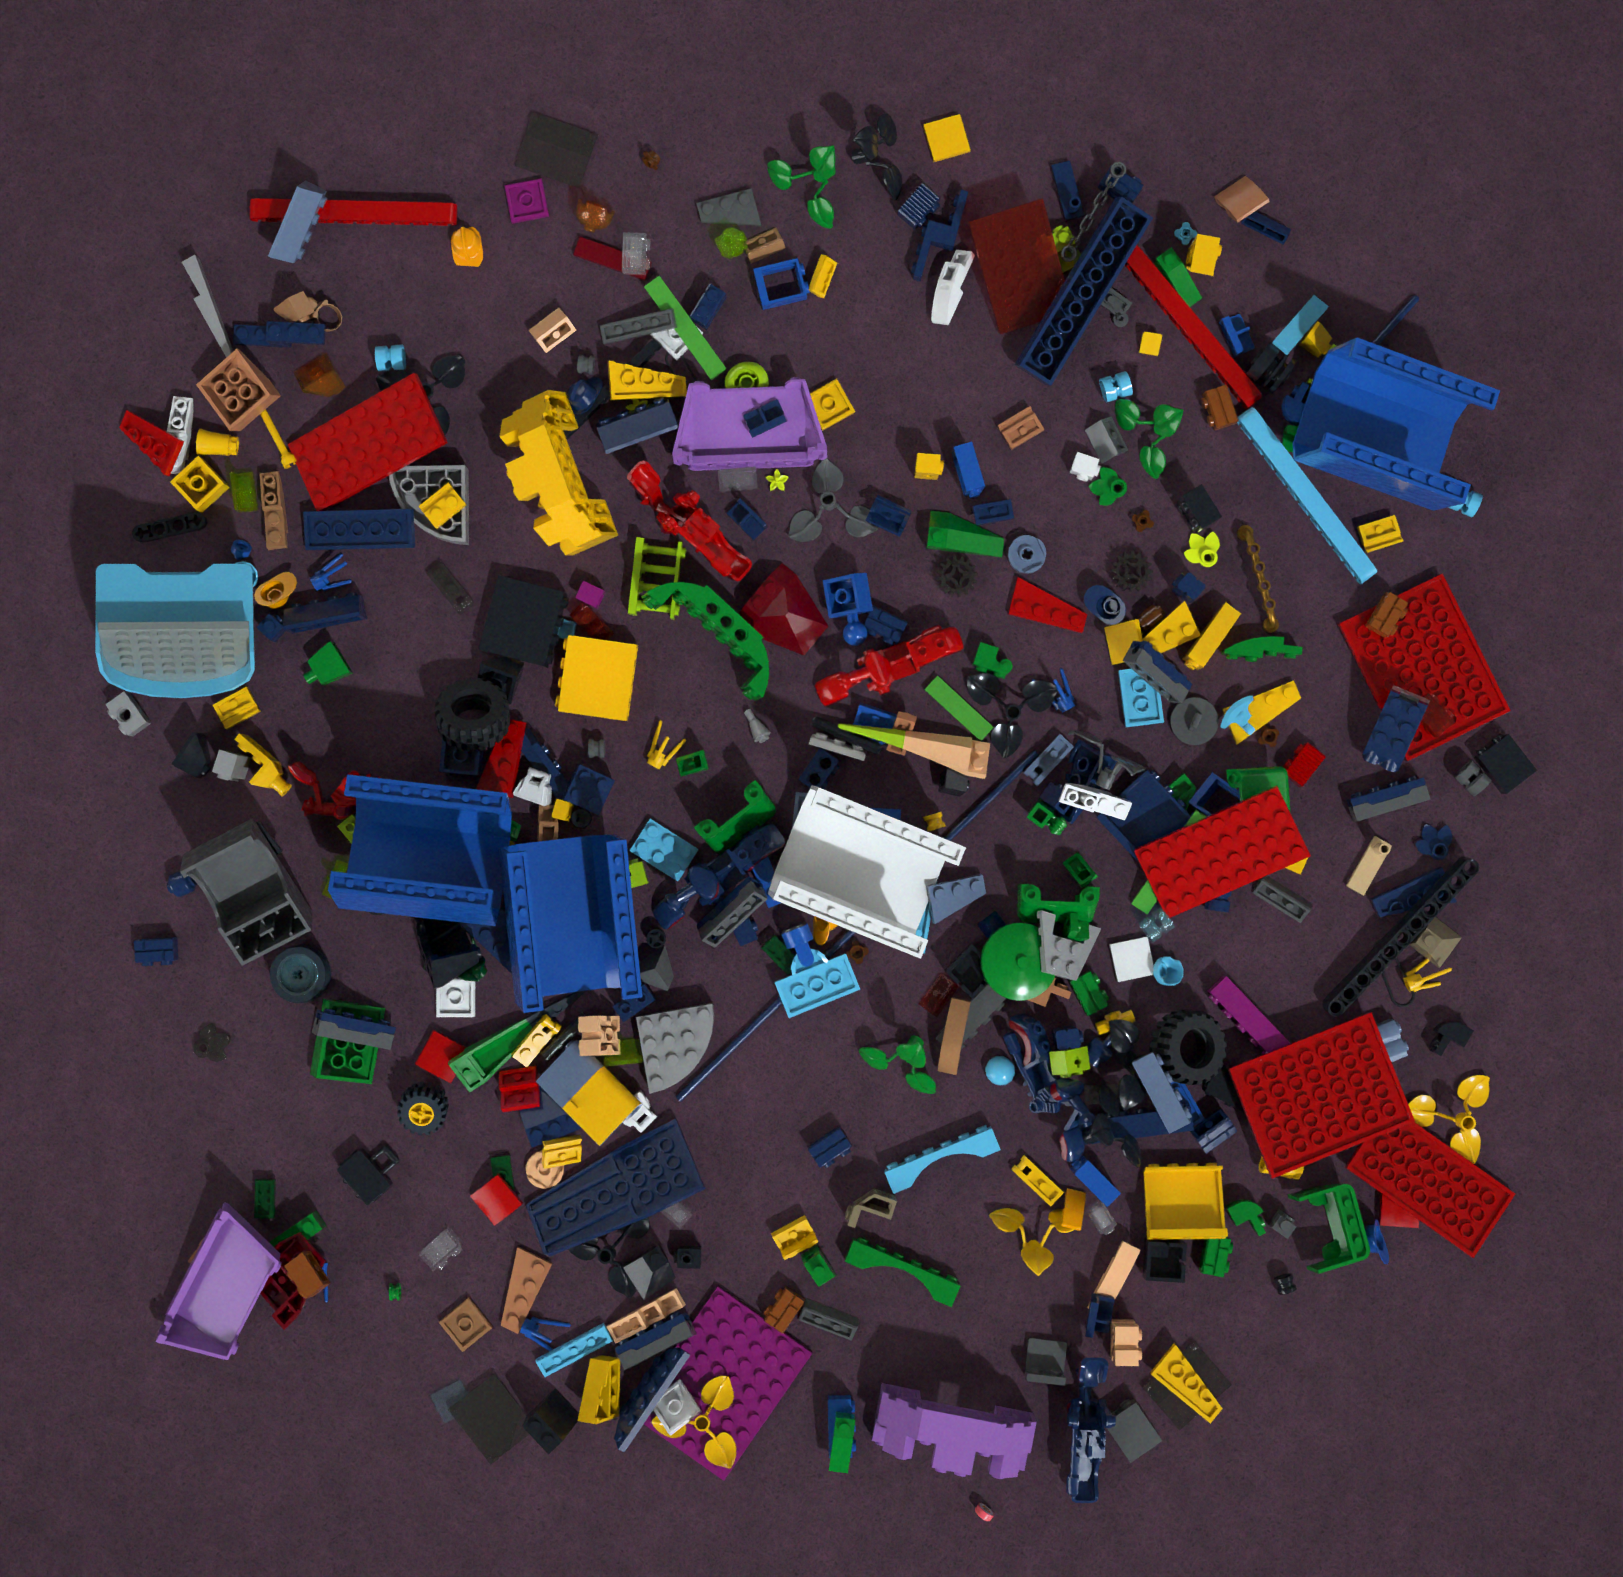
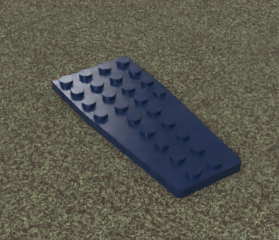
[526,1119,706,1257]

